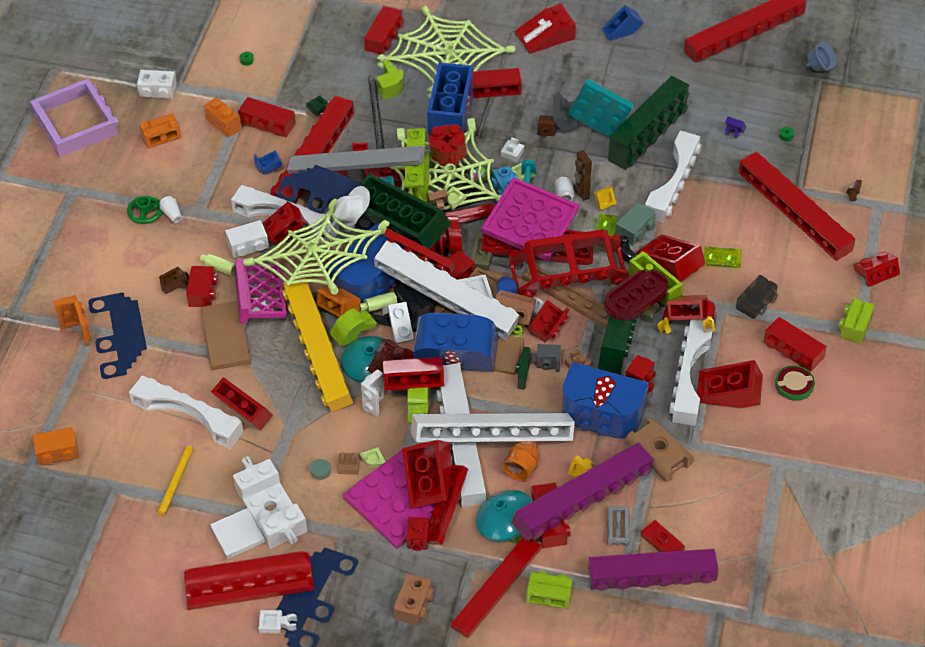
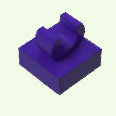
[725,116,746,139]

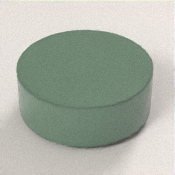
[310,459,331,480]

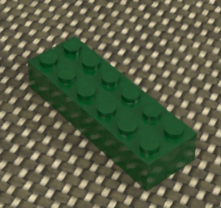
[608,75,689,170]
[359,174,451,249]

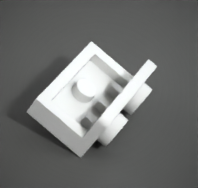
[361,369,385,417]

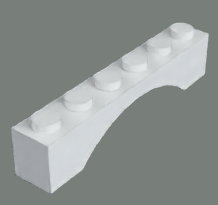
[645,131,702,223]
[231,185,339,244]
[669,319,713,426]
[129,375,243,450]

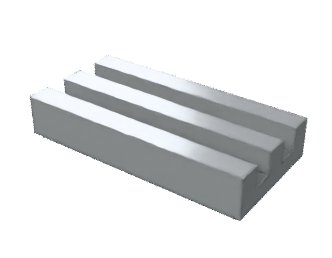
[608,506,629,546]

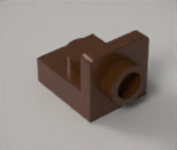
[537,115,557,137]
[159,267,189,294]

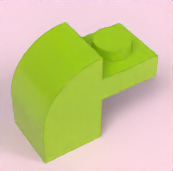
[376,60,404,100]
[330,308,377,346]
[408,387,429,423]

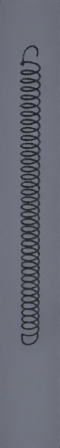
[369,76,384,149]

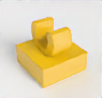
[593,186,617,210]
[568,455,594,478]

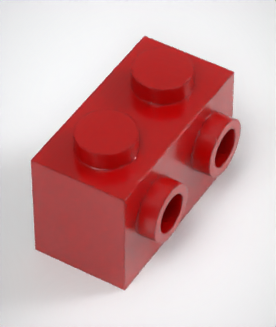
[262,202,306,245]
[625,355,656,394]

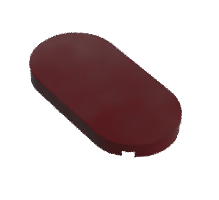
[604,269,668,321]

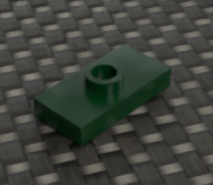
[516,346,531,390]

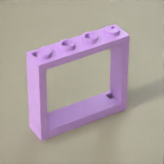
[30,79,119,157]

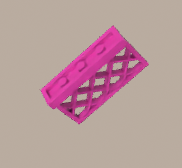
[234,259,287,323]

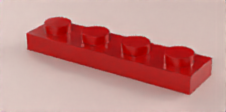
[384,228,456,273]
[428,465,469,545]

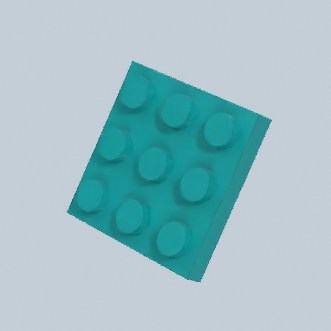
[568,78,634,137]

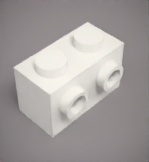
[137,70,177,99]
[225,220,269,258]

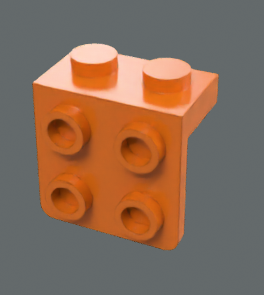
[53,295,92,346]

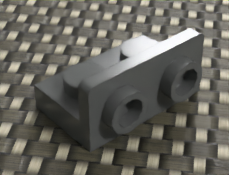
[553,93,579,133]

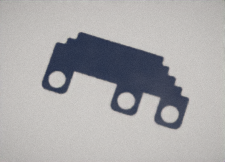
[277,165,374,230]
[88,292,147,379]
[276,547,359,647]

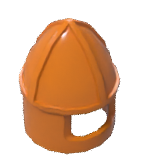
[502,441,539,482]

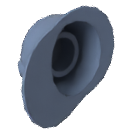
[806,42,837,72]

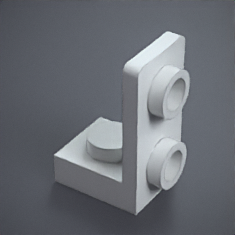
[382,302,414,343]

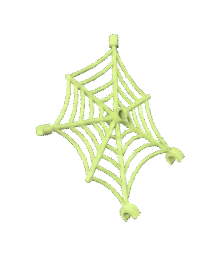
[377,6,515,98]
[390,118,502,210]
[243,199,390,295]

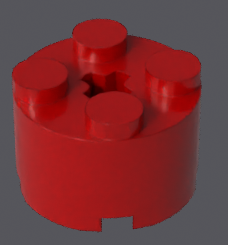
[429,125,467,166]

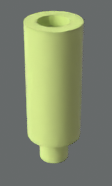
[200,254,235,276]
[360,292,397,312]

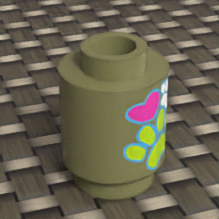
[464,164,492,184]

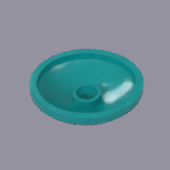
[341,336,400,383]
[476,490,533,542]

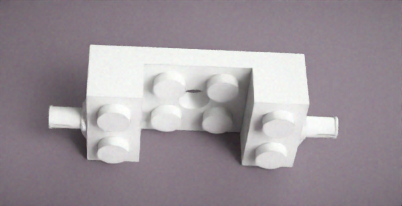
[233,456,307,549]

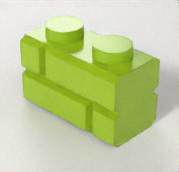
[838,298,875,344]
[527,571,573,609]

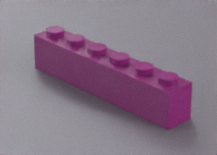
[588,548,718,591]

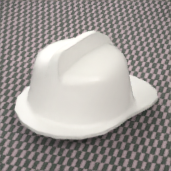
[333,186,370,227]

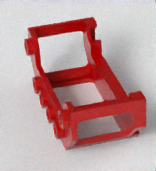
[509,229,630,298]

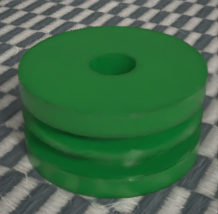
[240,51,254,66]
[779,127,794,142]

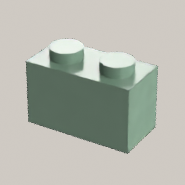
[615,202,656,246]

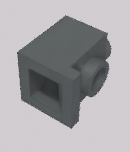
[533,344,561,372]

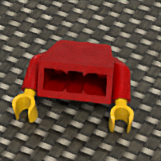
[657,295,716,334]

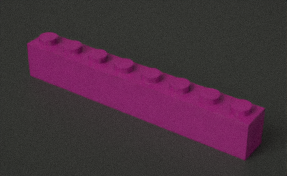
[511,442,654,541]

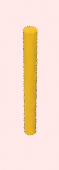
[157,445,193,515]

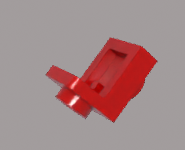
[406,517,429,551]

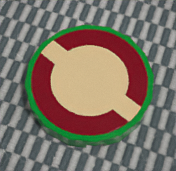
[775,365,815,401]

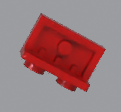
[854,251,900,287]
[527,299,570,343]

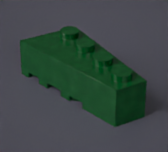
[598,316,638,375]

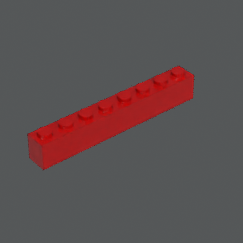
[684,0,807,63]
[270,95,354,204]
[738,151,856,261]

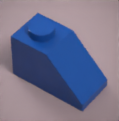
[602,5,644,41]

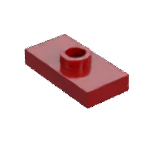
[640,520,685,552]

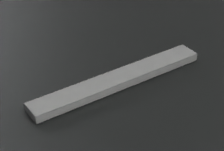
[287,146,425,174]

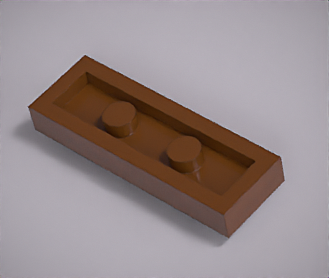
[574,150,592,201]

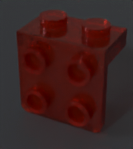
[367,339,414,379]

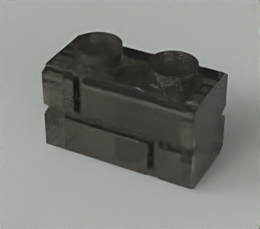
[736,275,778,319]

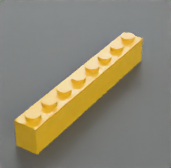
[282,274,354,412]

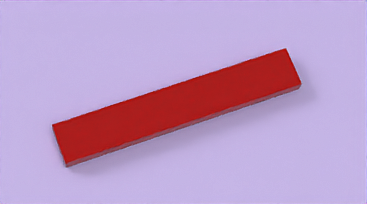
[451,537,542,638]

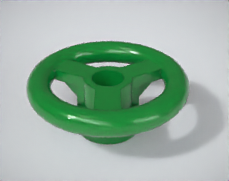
[127,195,163,224]

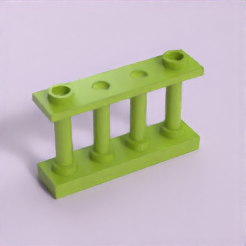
[404,128,430,203]

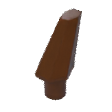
[846,180,862,202]

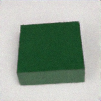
[306,95,328,117]

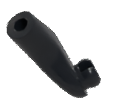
[620,236,637,263]

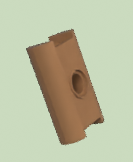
[625,418,694,482]

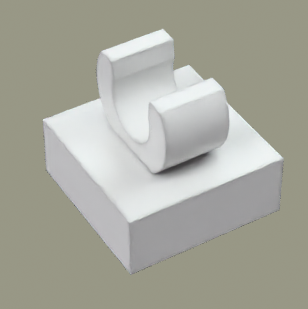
[501,138,524,162]

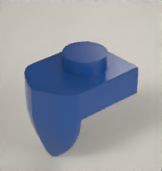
[254,150,283,174]
[496,276,517,294]

